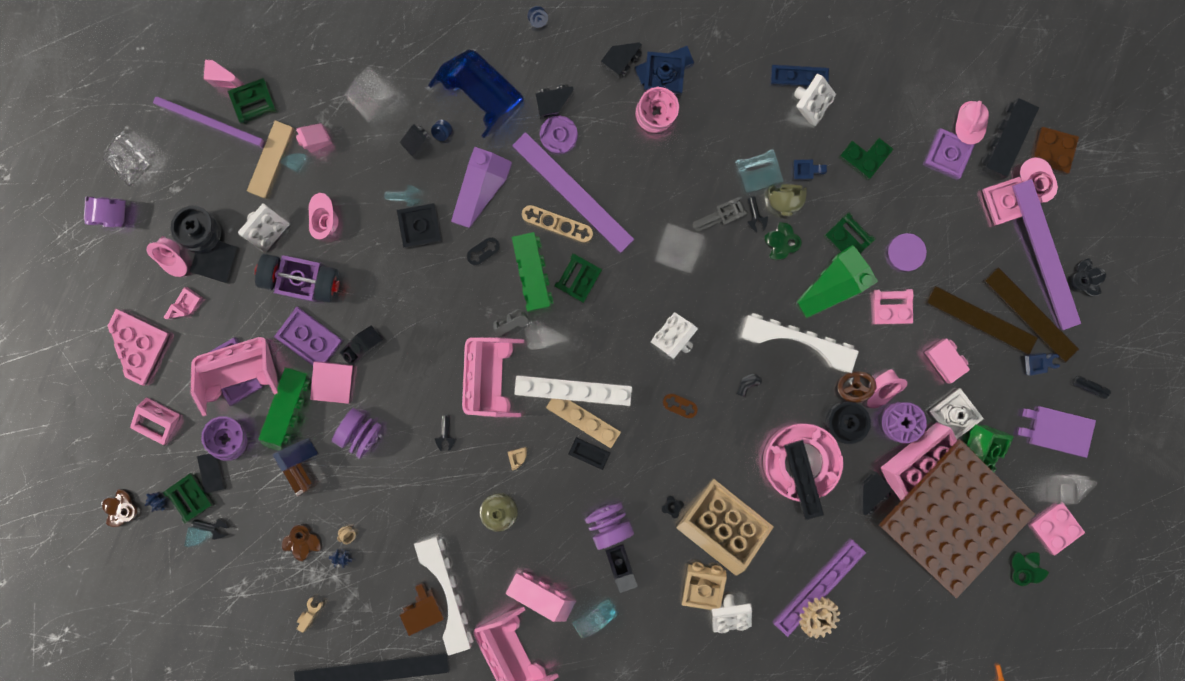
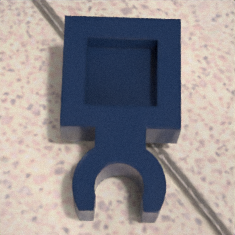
[1025,353,1060,376]

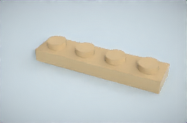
[546,398,621,448]

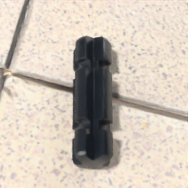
[1073,376,1111,399]

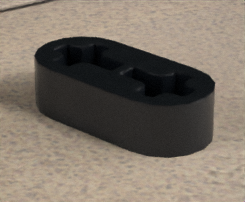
[467,237,500,266]

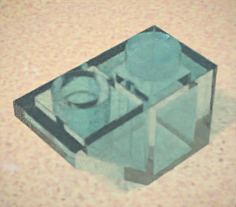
[572,598,619,639]

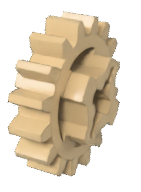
[799,597,840,639]

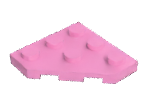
[108,309,169,386]

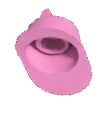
[956,101,989,145]
[1020,158,1058,203]
[309,193,339,239]
[146,236,187,277]
[867,369,907,408]

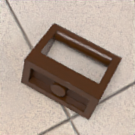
[283,463,315,497]

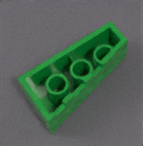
[512,232,554,313]

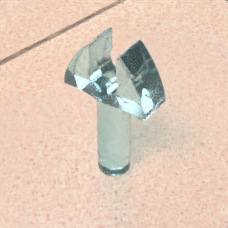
[384,185,421,207]

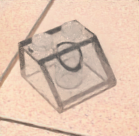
[344,66,397,123]
[655,223,704,273]
[523,321,568,351]

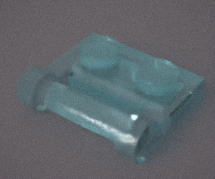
[736,149,783,193]

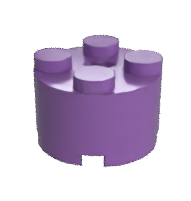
[84,196,126,227]

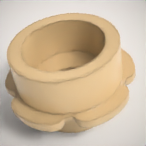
[337,526,356,544]

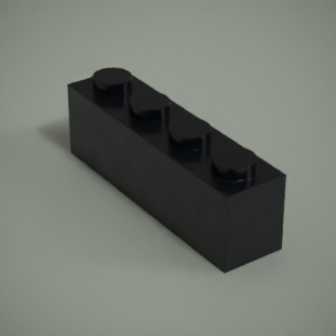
[982,98,1039,179]

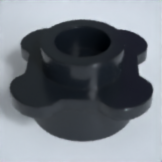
[662,496,684,518]

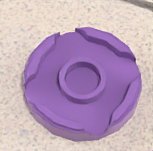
[540,115,578,154]
[888,233,927,272]

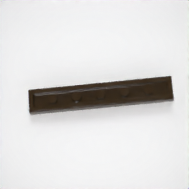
[984,267,1079,363]
[926,286,1038,355]

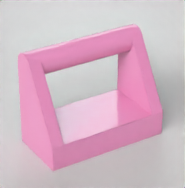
[204,60,244,88]
[130,397,180,446]

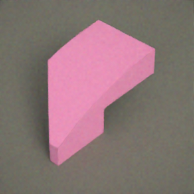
[163,287,203,319]

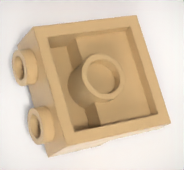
[682,562,727,610]

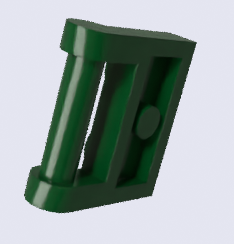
[228,78,277,124]
[824,211,876,254]
[554,253,602,303]
[163,473,213,524]

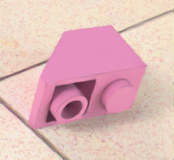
[296,123,332,153]

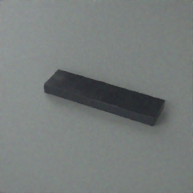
[784,440,824,520]

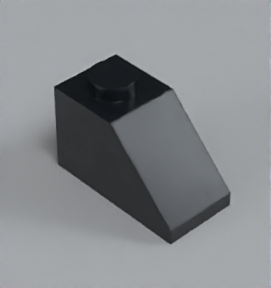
[605,544,638,593]

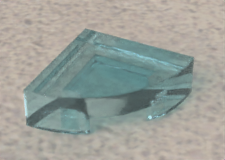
[280,153,307,173]
[184,527,209,547]

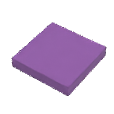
[924,128,975,179]

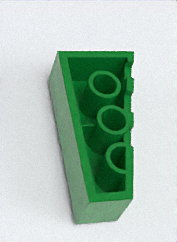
[258,367,311,451]

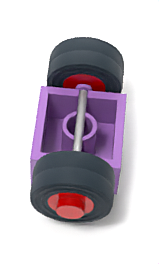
[255,254,339,303]

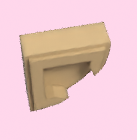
[507,447,527,471]

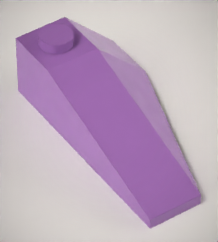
[451,147,512,228]

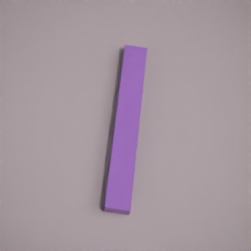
[512,132,634,253]
[1012,179,1081,330]

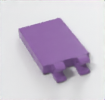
[1017,406,1096,458]

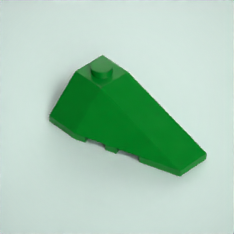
[797,245,878,318]
[967,424,1014,472]

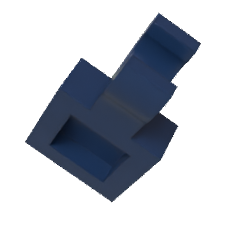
[793,159,827,180]

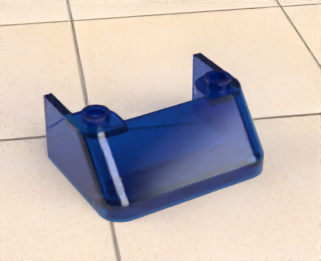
[428,49,524,138]

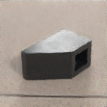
[601,42,642,79]
[535,84,574,119]
[399,124,431,159]
[339,325,383,366]
[859,471,893,516]

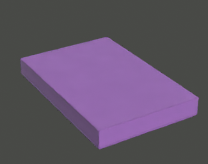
[274,306,344,366]
[210,337,264,406]

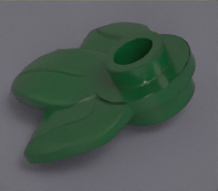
[764,222,802,260]
[1012,552,1049,586]

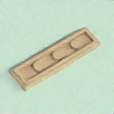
[247,121,294,199]

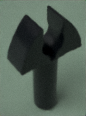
[747,196,768,233]
[435,415,456,451]
[192,518,230,540]

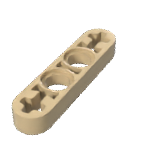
[522,205,593,243]

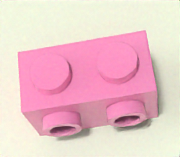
[924,338,970,383]

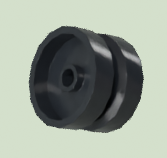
[170,206,221,254]
[824,402,871,444]

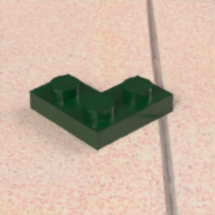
[839,138,894,180]

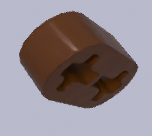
[663,393,698,418]

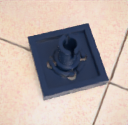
[644,51,686,94]

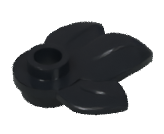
[1071,258,1106,296]

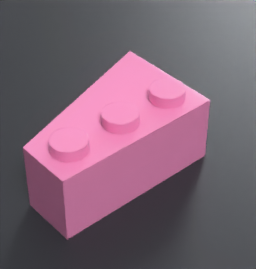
[506,572,576,622]

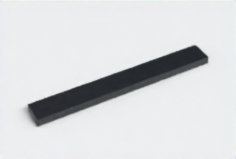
[294,652,450,681]

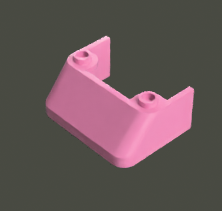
[190,337,278,416]
[462,338,524,417]
[474,607,559,681]

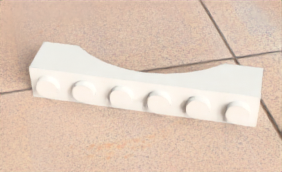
[739,313,859,373]
[514,376,632,406]
[414,535,474,656]

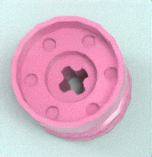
[635,87,679,133]

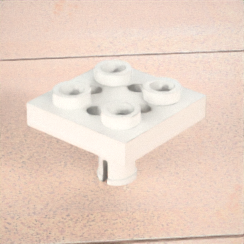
[795,74,836,126]
[238,203,290,253]
[651,312,698,359]
[928,388,984,440]
[712,594,752,633]

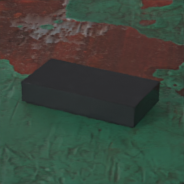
[568,437,611,470]
[197,453,225,494]

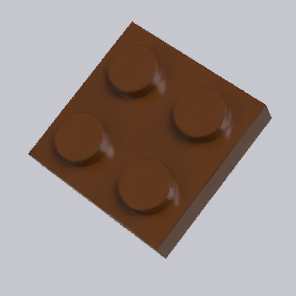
[1032,127,1079,174]

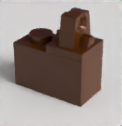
[399,582,446,636]

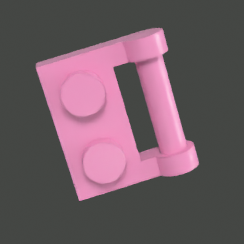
[873,289,913,324]

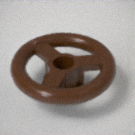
[838,371,876,402]

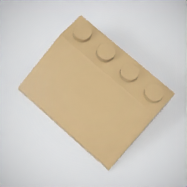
[676,479,774,576]

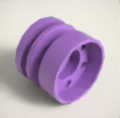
[880,402,927,443]
[332,408,382,459]
[201,417,248,461]
[585,503,634,550]

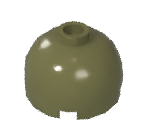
[768,184,807,216]
[480,493,518,532]

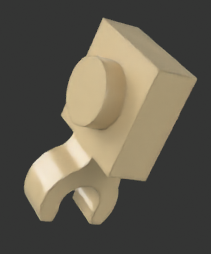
[297,597,323,633]

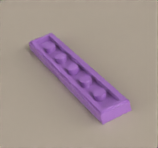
[153,97,266,149]
[773,539,866,637]

